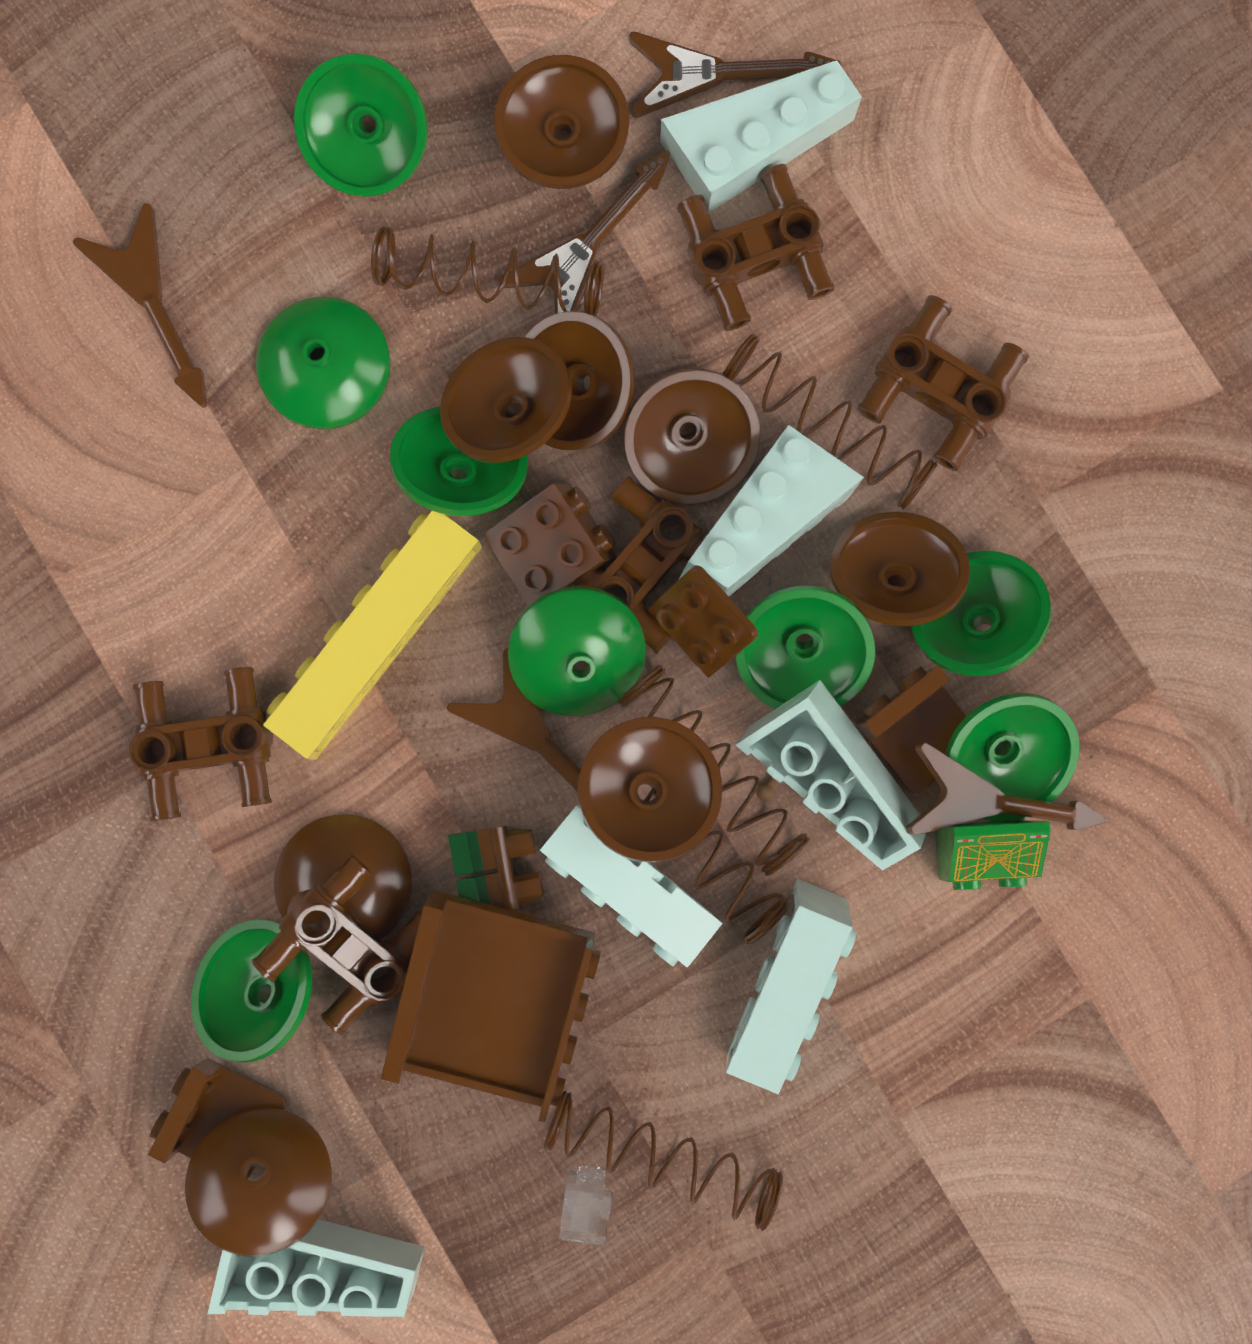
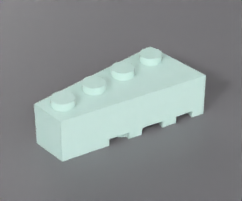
[660,60,862,213]
[678,425,864,596]
[735,680,927,871]
[540,805,723,968]
[726,878,857,1095]
[208,1219,425,1317]

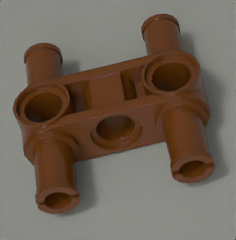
[677,164,835,331]
[857,295,1029,471]
[573,476,705,654]
[129,667,273,821]
[251,854,422,1036]

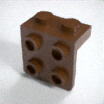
[486,483,617,606]
[648,565,758,678]
[857,666,966,793]
[148,1057,286,1179]

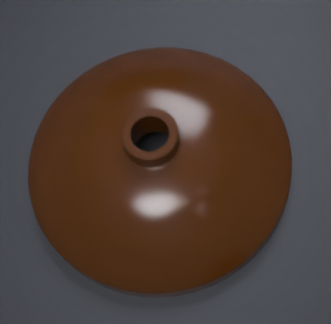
[494,55,629,189]
[518,311,635,450]
[440,337,572,463]
[623,368,760,504]
[830,512,970,626]
[578,717,723,862]
[274,814,412,939]
[185,1107,332,1257]

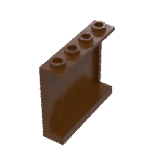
[381,890,601,1122]

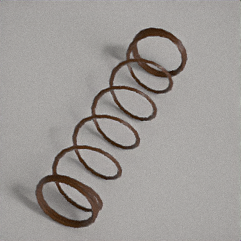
[371,226,604,316]
[722,334,937,510]
[618,665,810,876]
[644,788,790,944]
[544,1090,783,1231]

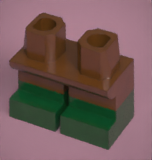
[448,826,544,911]

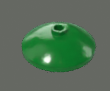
[294,53,428,197]
[256,297,391,430]
[390,406,528,516]
[911,551,1051,676]
[508,586,646,716]
[736,586,875,709]
[945,693,1080,822]
[191,919,312,1063]

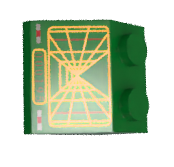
[935,820,1051,890]

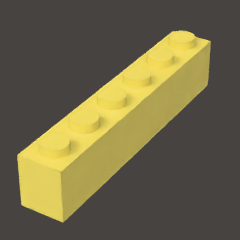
[263,511,482,760]

